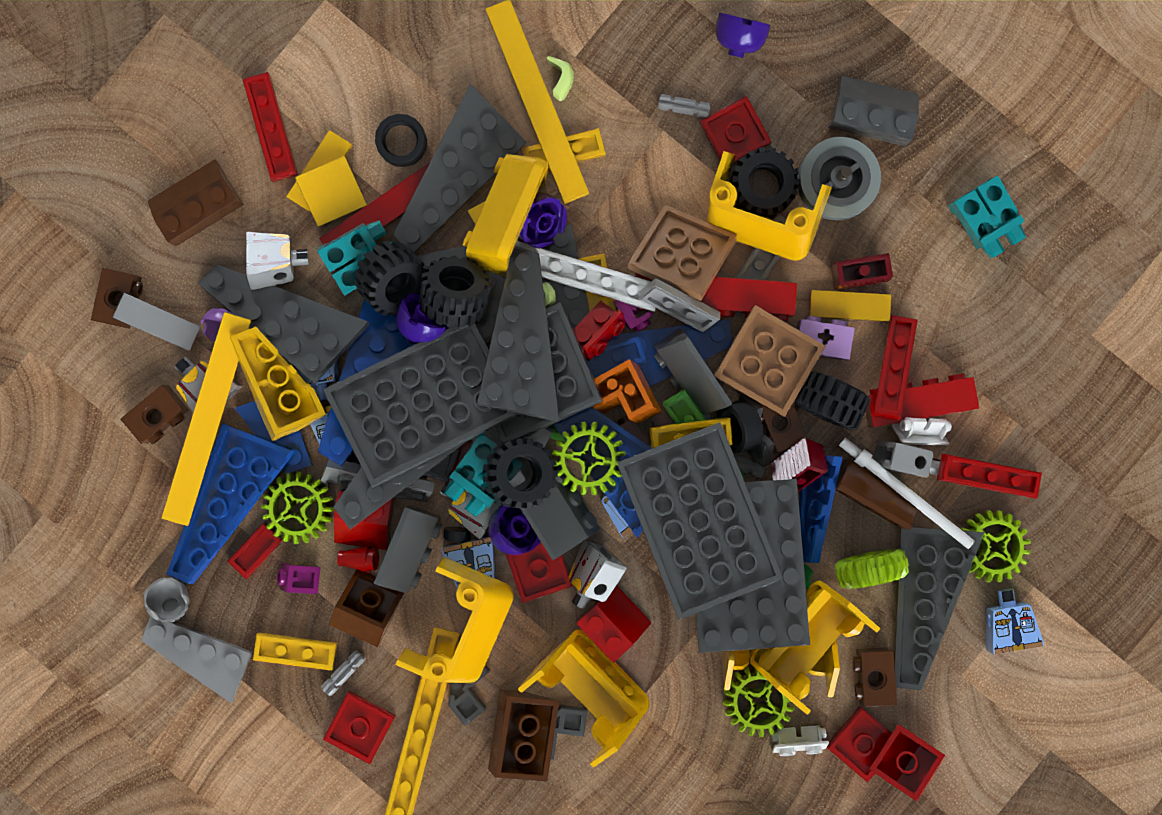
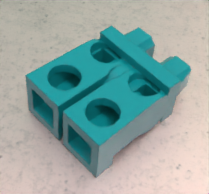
[947,175,1026,259]
[316,220,392,296]
[444,434,523,517]

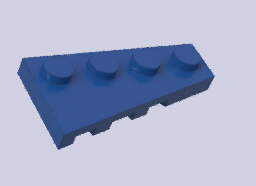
[799,455,843,563]

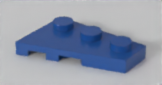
[235,401,313,474]

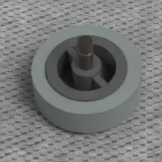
[797,137,881,221]

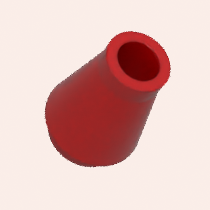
[337,546,379,573]

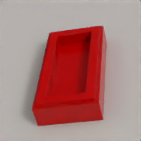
[227,522,283,579]

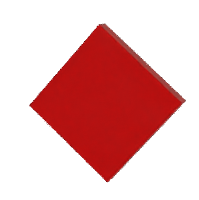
[700,96,772,164]
[506,542,573,603]
[323,691,396,764]
[827,706,892,783]

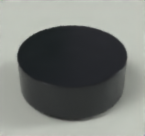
[443,527,470,542]

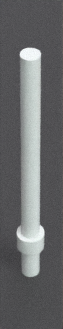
[839,437,975,549]

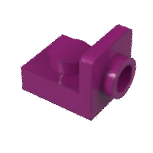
[614,300,653,332]
[277,563,321,594]

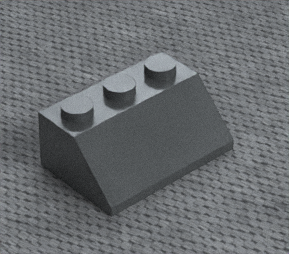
[828,76,919,146]
[653,328,732,415]
[514,465,600,560]
[374,505,442,593]

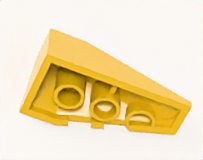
[230,327,326,441]

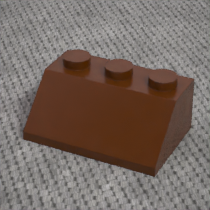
[148,159,244,246]
[835,458,917,530]
[488,689,559,782]

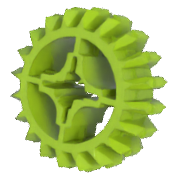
[552,422,626,495]
[261,472,335,544]
[961,510,1031,582]
[835,548,909,589]
[722,666,795,737]

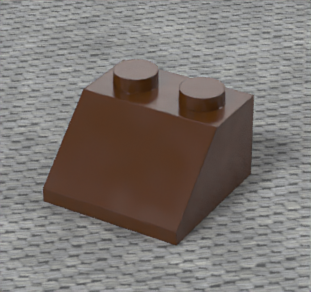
[329,570,404,647]

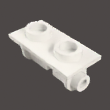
[892,417,952,445]
[771,725,829,756]

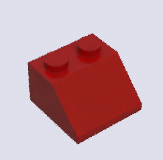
[334,490,395,550]
[576,585,652,663]
[869,724,946,802]

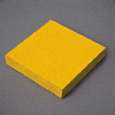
[295,156,367,227]

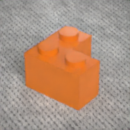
[593,359,662,424]

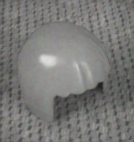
[144,577,189,623]

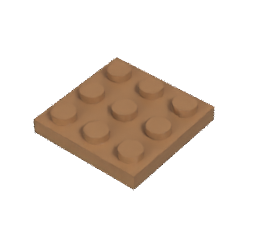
[628,205,737,301]
[714,305,826,417]

